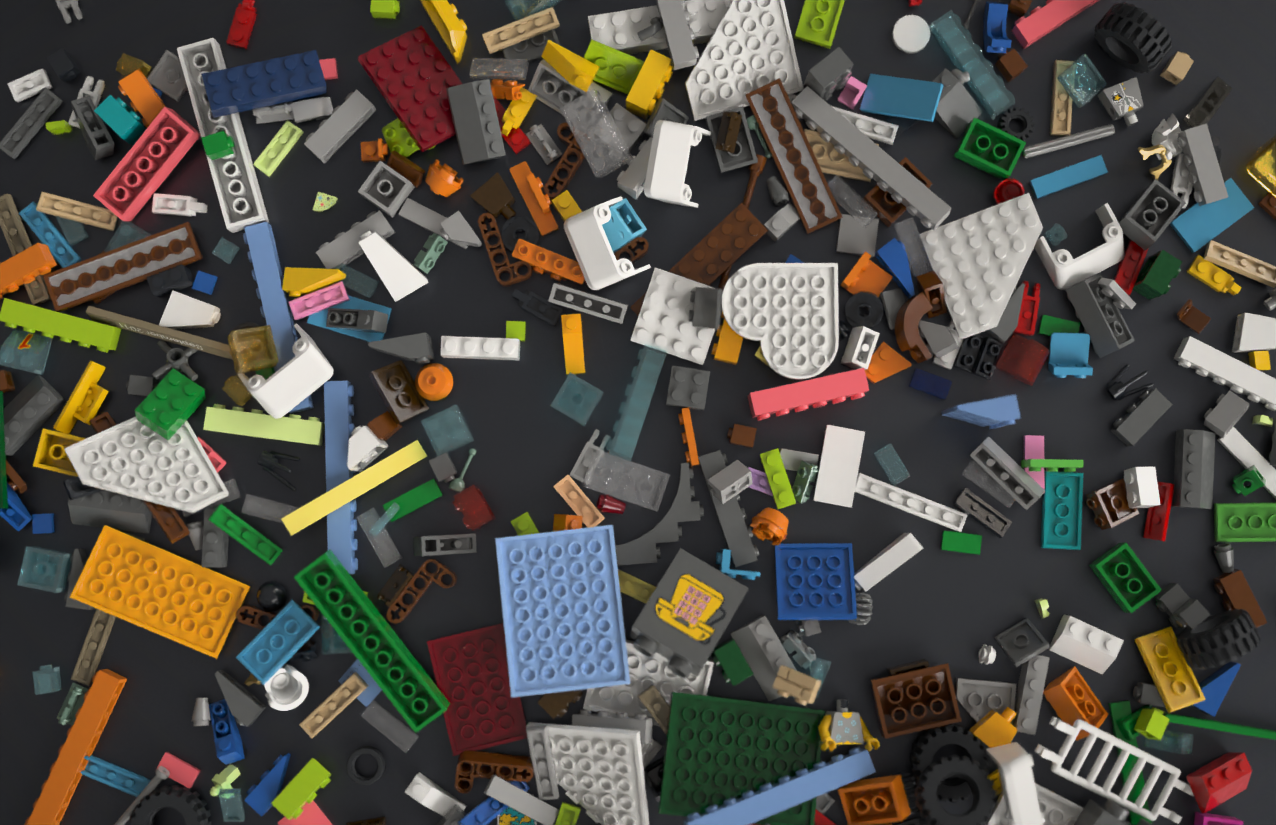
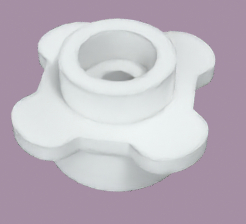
[979,644,996,665]

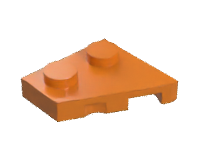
[865,341,912,383]

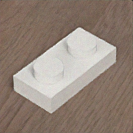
[8,68,52,102]

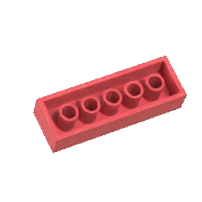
[93,107,201,222]
[747,368,869,421]

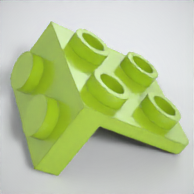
[382,118,435,158]

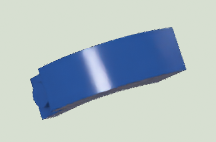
[983,2,1012,53]

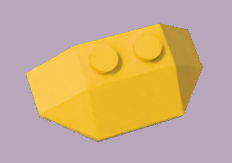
[420,0,468,64]

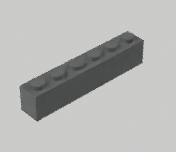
[698,450,759,568]

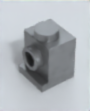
[796,620,821,636]

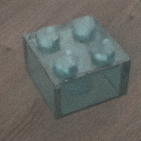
[551,373,604,427]
[421,405,475,456]
[17,546,72,593]

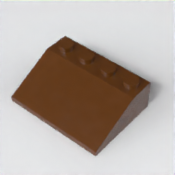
[871,663,961,739]

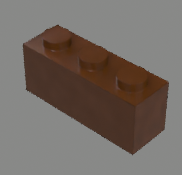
[1213,569,1268,628]

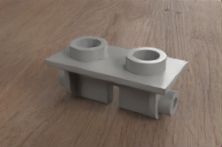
[253,101,294,124]
[526,124,563,165]
[780,628,817,669]

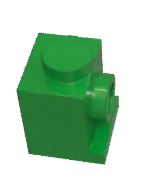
[1232,465,1266,496]

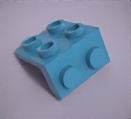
[1048,332,1093,378]
[716,549,760,580]

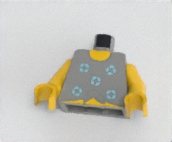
[818,699,880,752]

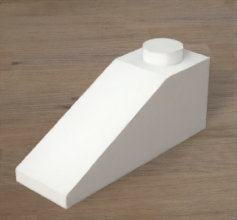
[405,772,466,816]

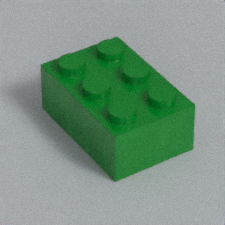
[954,117,1026,180]
[135,368,206,441]
[1089,542,1162,613]

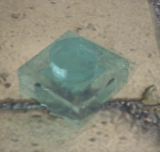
[212,237,240,264]

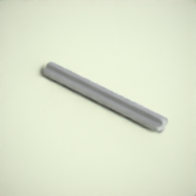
[1023,124,1115,158]

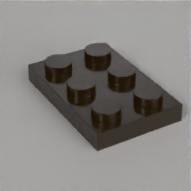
[368,360,429,425]

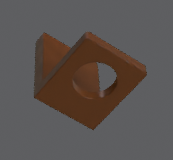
[1177,299,1211,334]

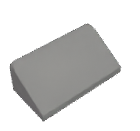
[779,448,819,471]

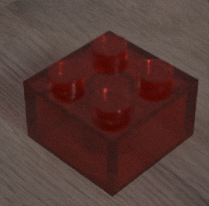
[453,485,496,530]

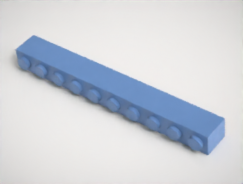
[243,222,314,413]
[324,381,358,574]
[683,747,876,825]

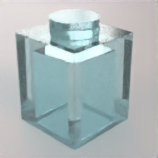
[33,664,62,695]

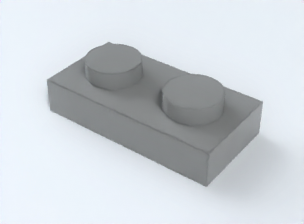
[1097,278,1136,310]

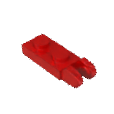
[1013,281,1040,336]

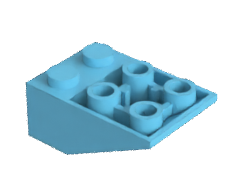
[602,198,647,253]

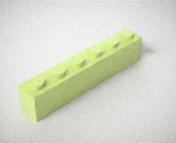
[203,404,325,446]

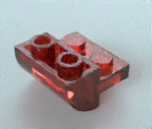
[996,333,1050,386]

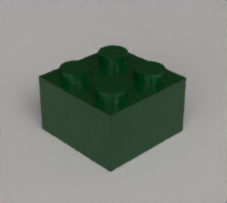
[1133,250,1182,300]
[711,637,754,686]

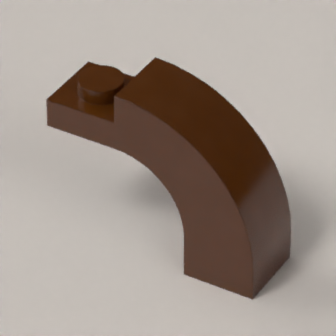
[895,292,933,363]

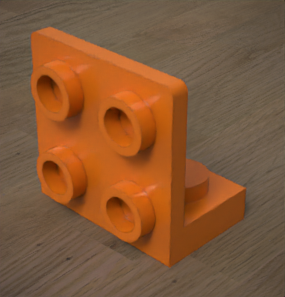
[840,251,893,297]

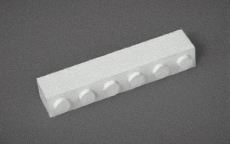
[1174,336,1276,411]

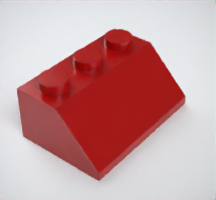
[1186,752,1252,814]

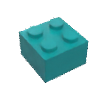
[94,95,147,146]

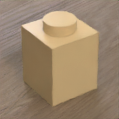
[1160,51,1194,85]

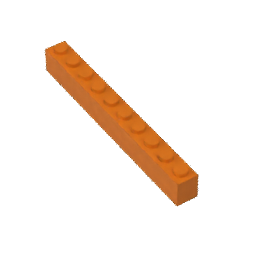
[24,669,127,825]

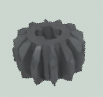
[848,592,873,625]

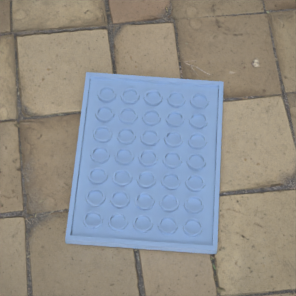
[495,525,630,697]

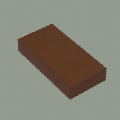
[387,150,425,187]

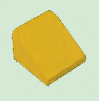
[1248,351,1271,371]

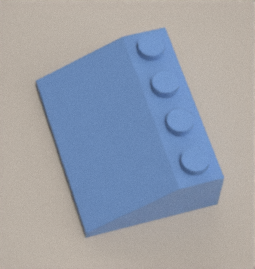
[941,394,1021,429]

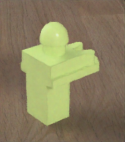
[210,764,241,797]

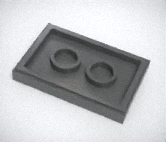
[502,29,561,70]

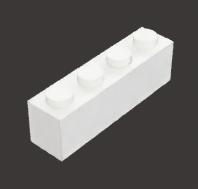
[441,336,520,360]

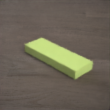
[253,120,304,177]

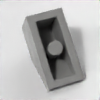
[764,203,801,242]
[440,210,482,247]

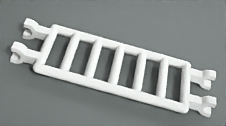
[1035,716,1194,824]

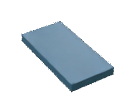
[860,74,943,122]
[1170,178,1254,253]
[307,288,392,342]
[236,600,320,685]

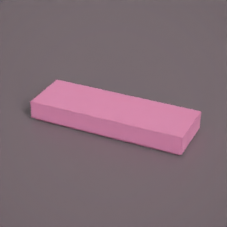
[288,281,350,320]
[1023,435,1045,493]

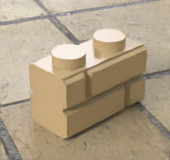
[773,665,821,705]

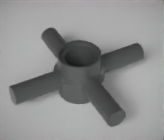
[151,340,198,381]

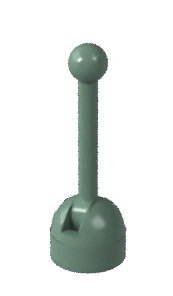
[746,115,772,159]
[448,448,476,494]

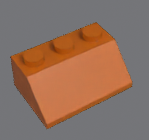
[1043,666,1109,741]

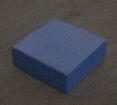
[192,271,218,295]
[32,513,55,534]

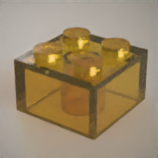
[228,325,279,374]

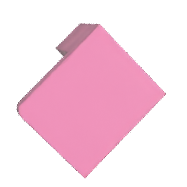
[838,76,867,110]

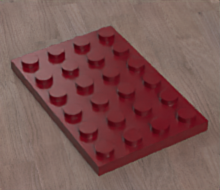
[358,25,462,152]
[427,623,528,756]

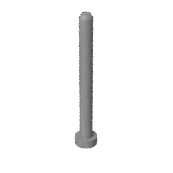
[114,766,170,825]

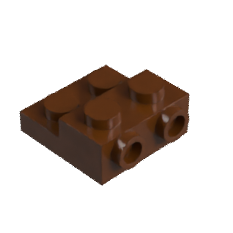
[1086,478,1139,530]

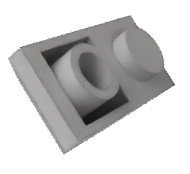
[918,320,958,359]

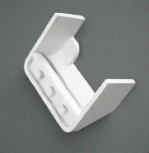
[644,120,711,208]
[564,196,651,290]
[1034,203,1125,290]
[236,323,334,419]
[986,742,1045,825]

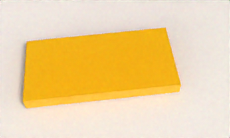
[1135,627,1206,713]

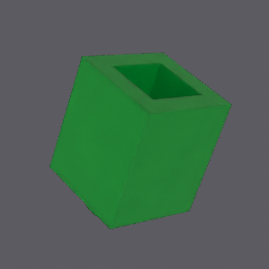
[201,131,235,160]

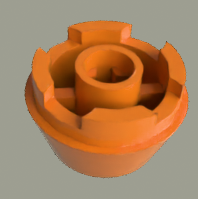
[425,160,464,197]
[415,363,453,401]
[750,508,789,545]

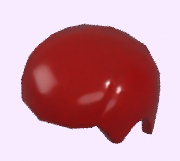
[994,178,1025,204]

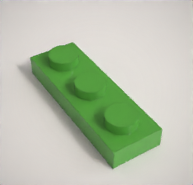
[1021,459,1083,472]

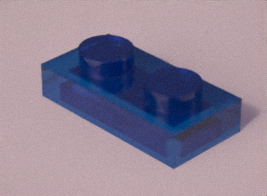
[909,368,952,400]

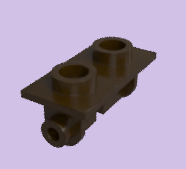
[715,111,742,153]

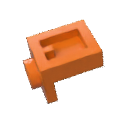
[361,138,388,162]

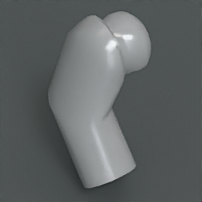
[951,69,970,84]

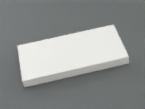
[813,425,865,508]

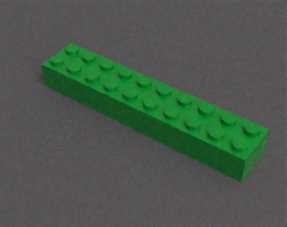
[294,549,450,733]

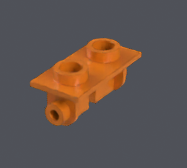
[490,79,525,101]

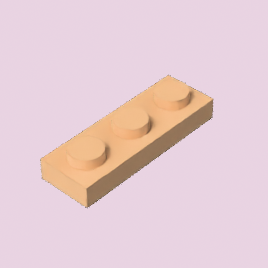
[553,475,605,528]

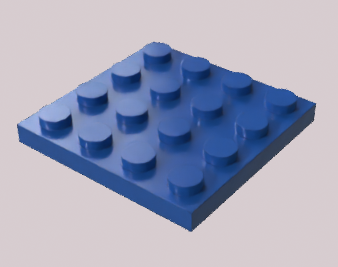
[774,543,857,620]

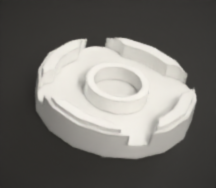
[892,15,930,54]

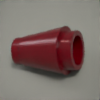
[596,494,626,514]

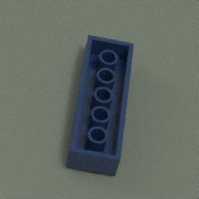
[201,50,326,118]

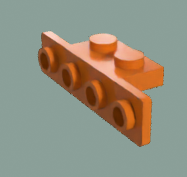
[510,161,559,236]
[512,239,585,284]

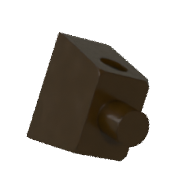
[470,172,516,220]

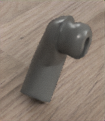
[637,17,663,41]

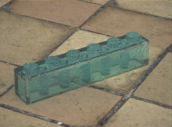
[929,10,1016,120]
[606,344,667,462]

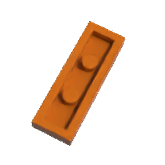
[678,407,699,466]

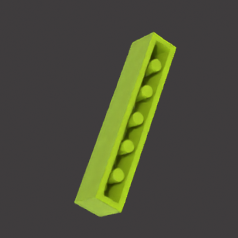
[0,298,121,353]

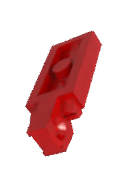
[226,0,257,49]

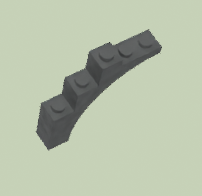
[615,463,704,565]

